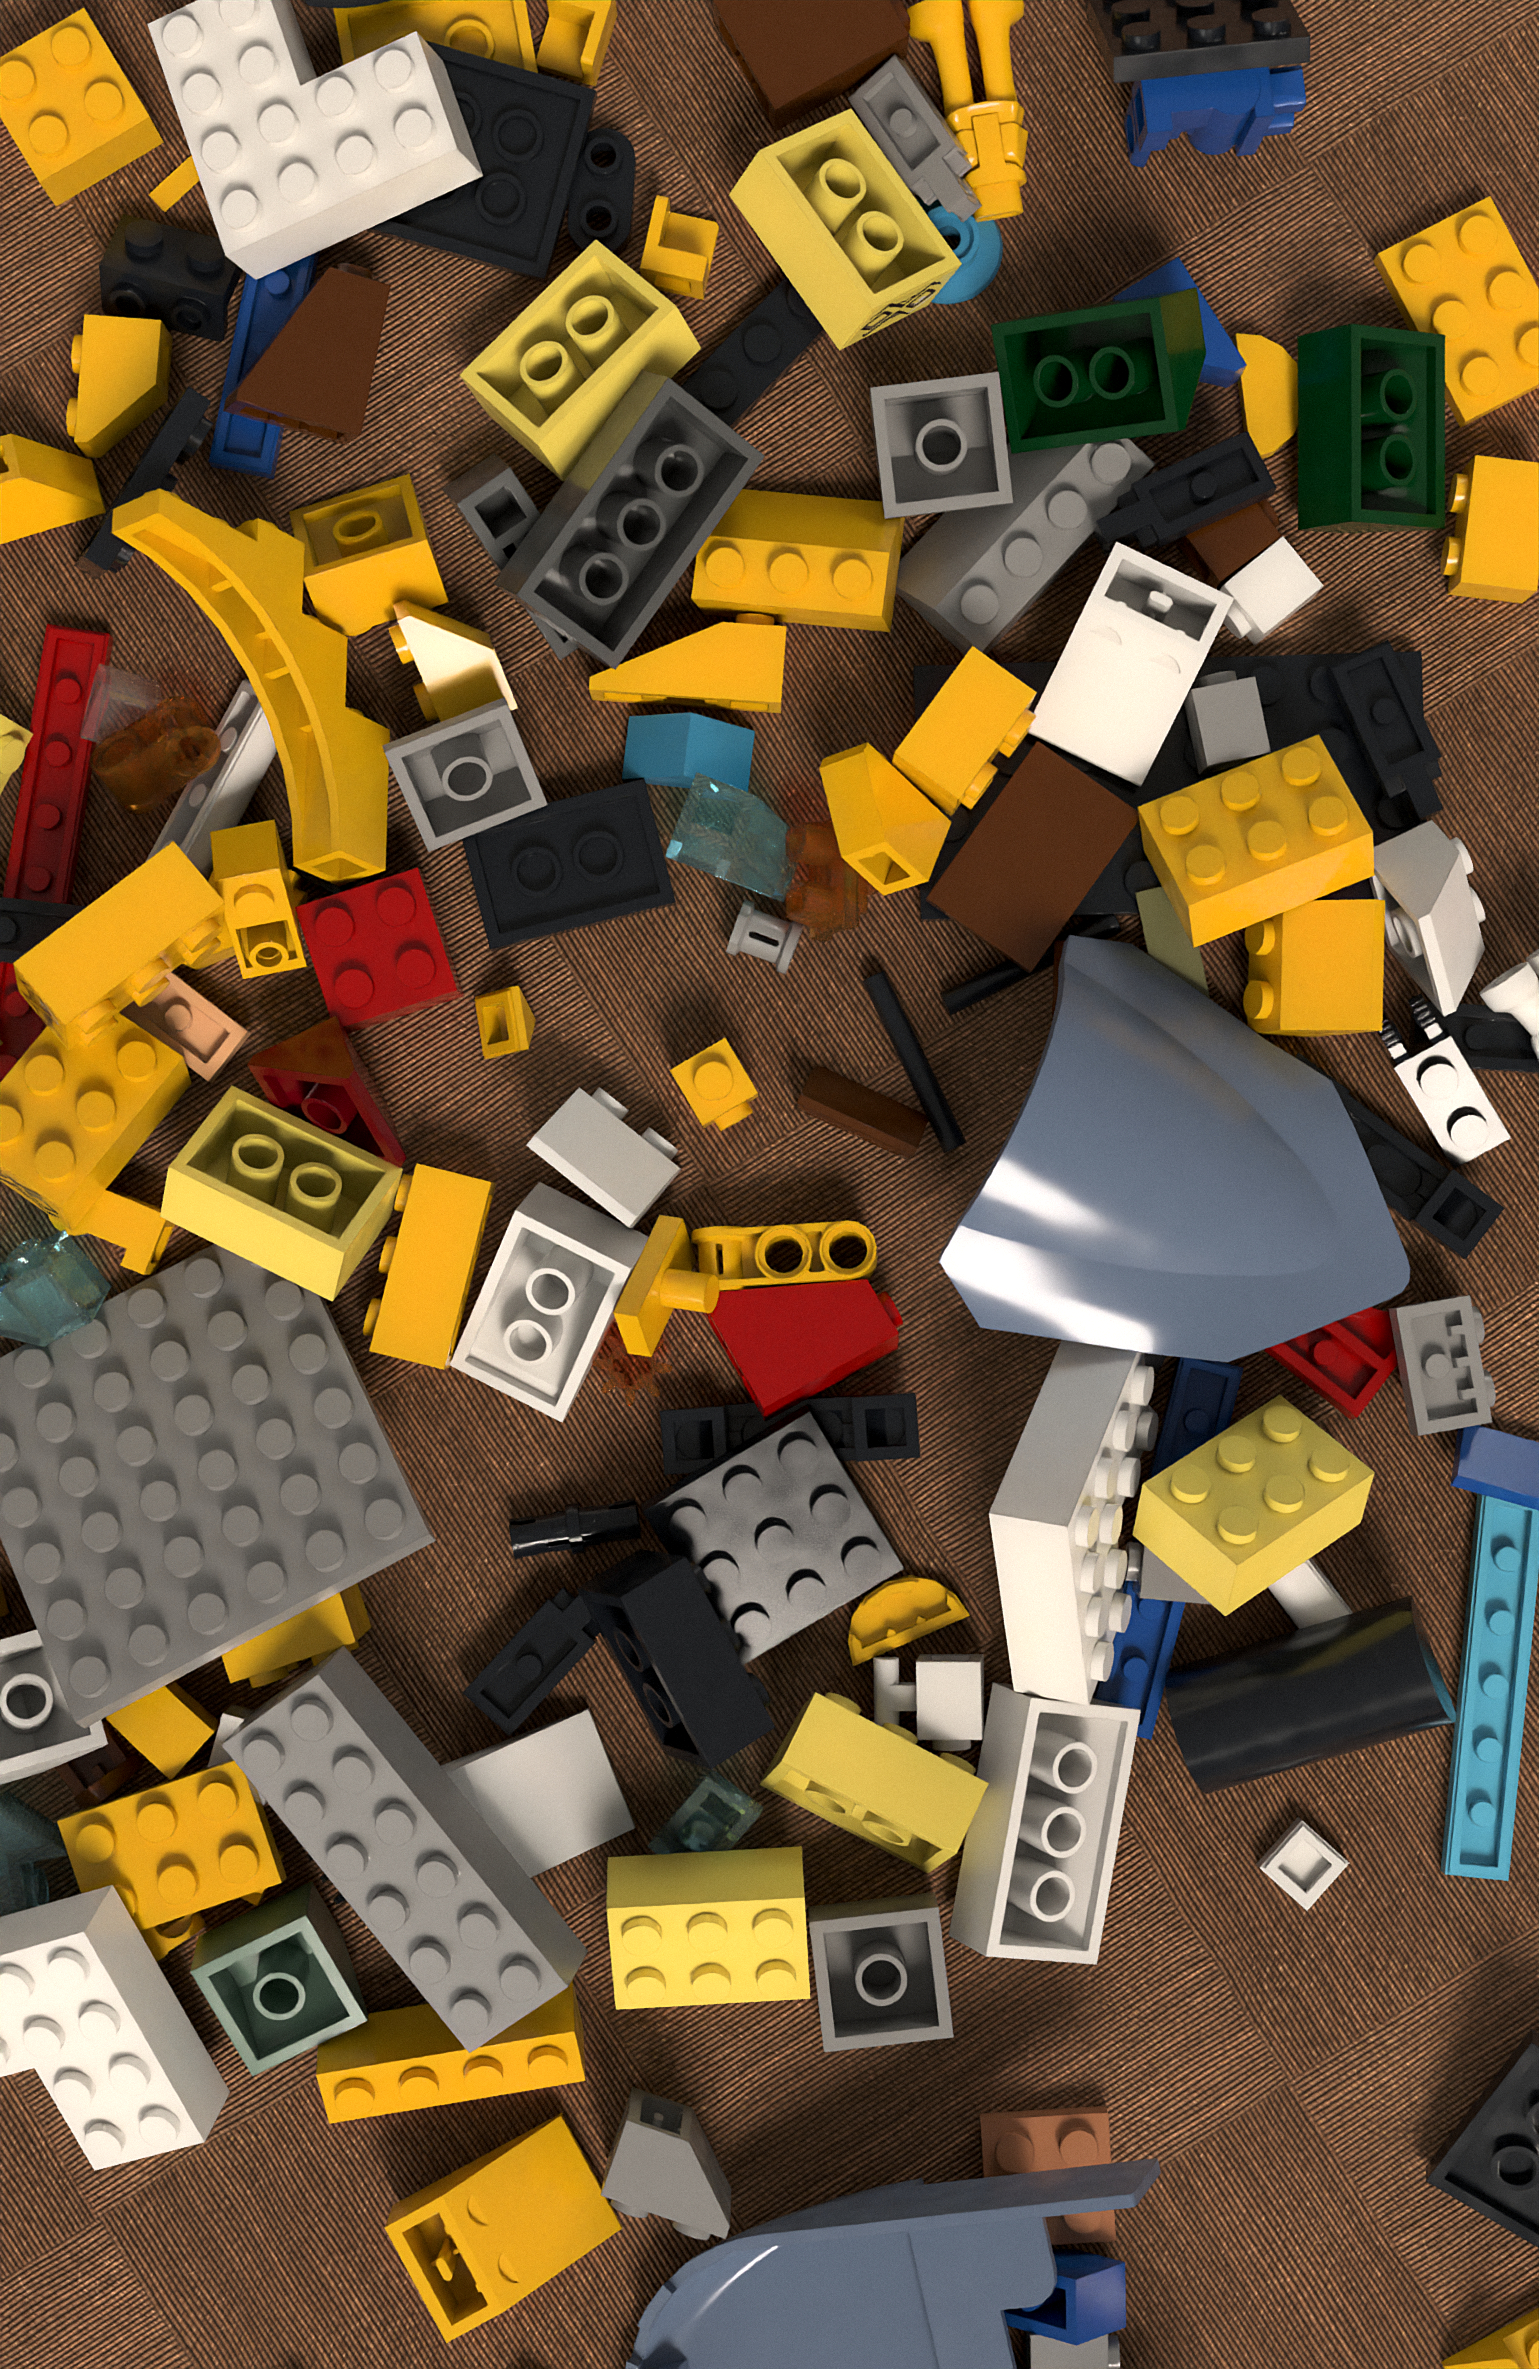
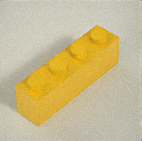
[316,1979,586,2124]

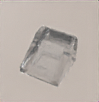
[80,664,163,756]

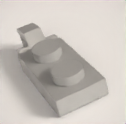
[848,54,982,222]

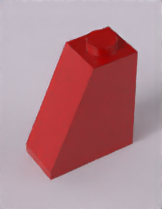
[703,1279,903,1422]

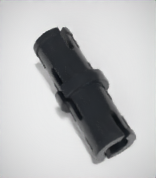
[509,1498,642,1560]

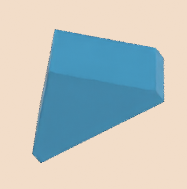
[622,712,755,795]

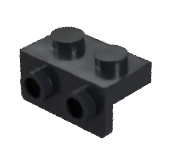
[99,214,243,342]

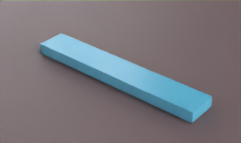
[1440,1493,1539,1881]

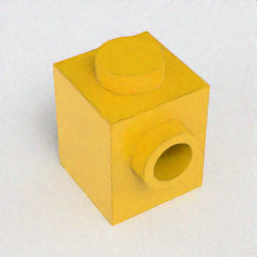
[670,1038,758,1132]

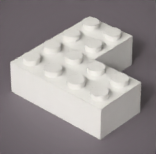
[147,0,483,280]
[989,1340,1158,1706]
[0,1885,230,2171]

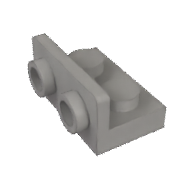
[1388,1295,1496,1436]

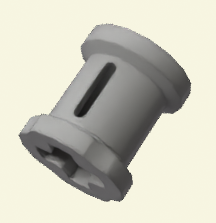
[726,899,805,975]

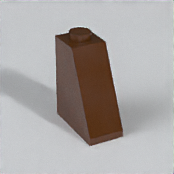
[712,0,911,132]
[223,263,391,445]

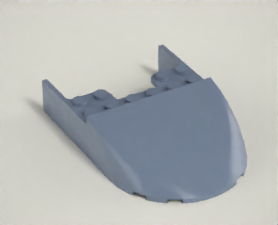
[625,2158,1161,2369]

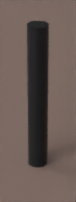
[939,914,1121,1016]
[862,971,967,1153]

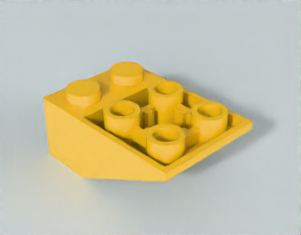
[384,2113,622,2343]

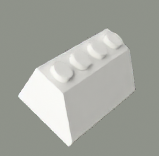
[949,1682,1141,1965]

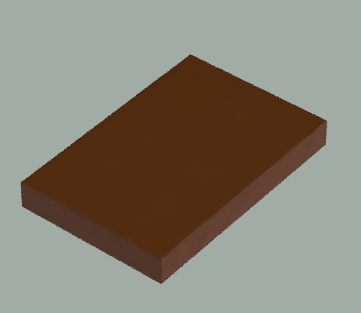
[925,741,1139,974]

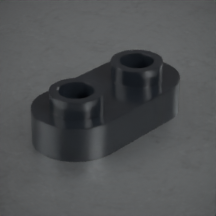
[568,128,636,256]

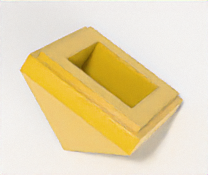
[475,986,536,1059]

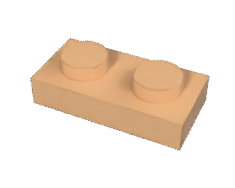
[119,972,251,1083]

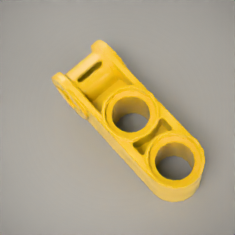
[691,1220,878,1292]

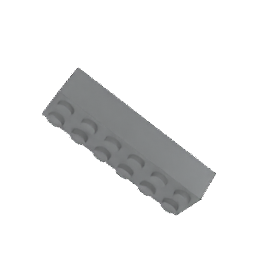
[222,1645,588,2053]

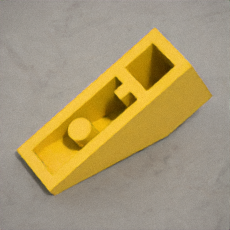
[589,613,787,713]

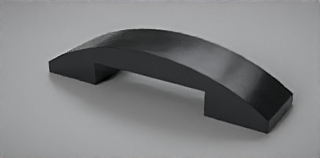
[1295,1052,1505,1259]
[660,1392,921,1475]

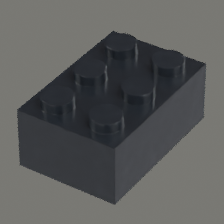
[577,1549,775,1769]

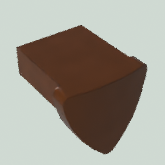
[54,1718,144,1810]

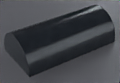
[1165,1595,1457,1794]

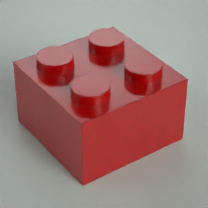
[295,868,464,1034]

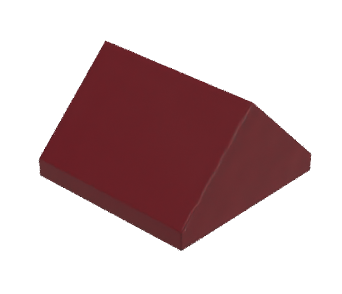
[247,1016,407,1167]

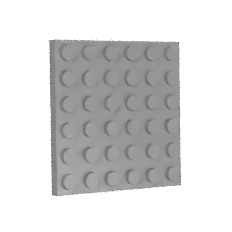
[0,1244,436,1728]

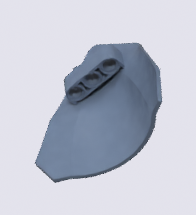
[938,935,1410,1362]

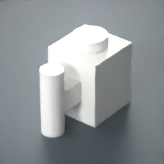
[873,1654,985,1751]

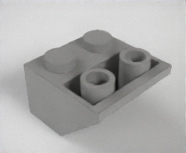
[601,2087,732,2240]

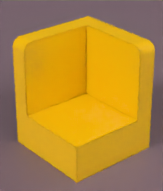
[536,0,617,87]
[640,195,719,300]

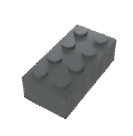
[493,370,765,670]

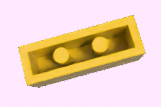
[363,1163,497,1370]

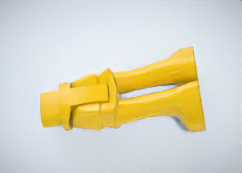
[906,0,1028,222]

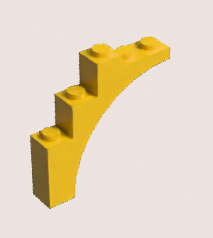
[112,488,390,886]

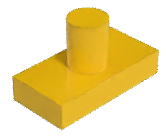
[613,1215,719,1357]

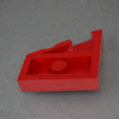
[1264,1306,1398,1420]

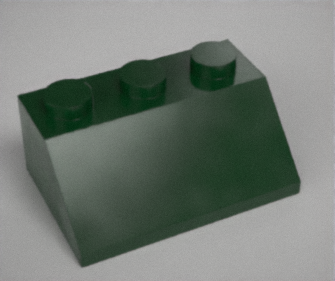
[991,287,1206,454]
[1297,324,1445,534]

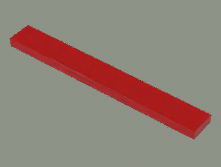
[0,624,114,1082]

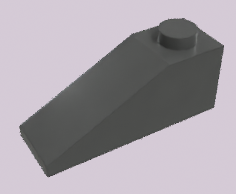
[442,453,578,660]

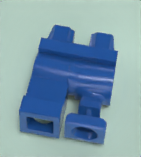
[1124,65,1306,168]

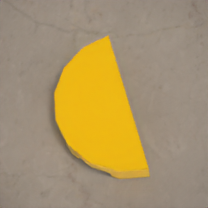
[1232,333,1298,459]
[847,1575,970,1666]

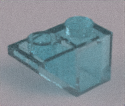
[665,772,806,902]
[0,1230,112,1347]

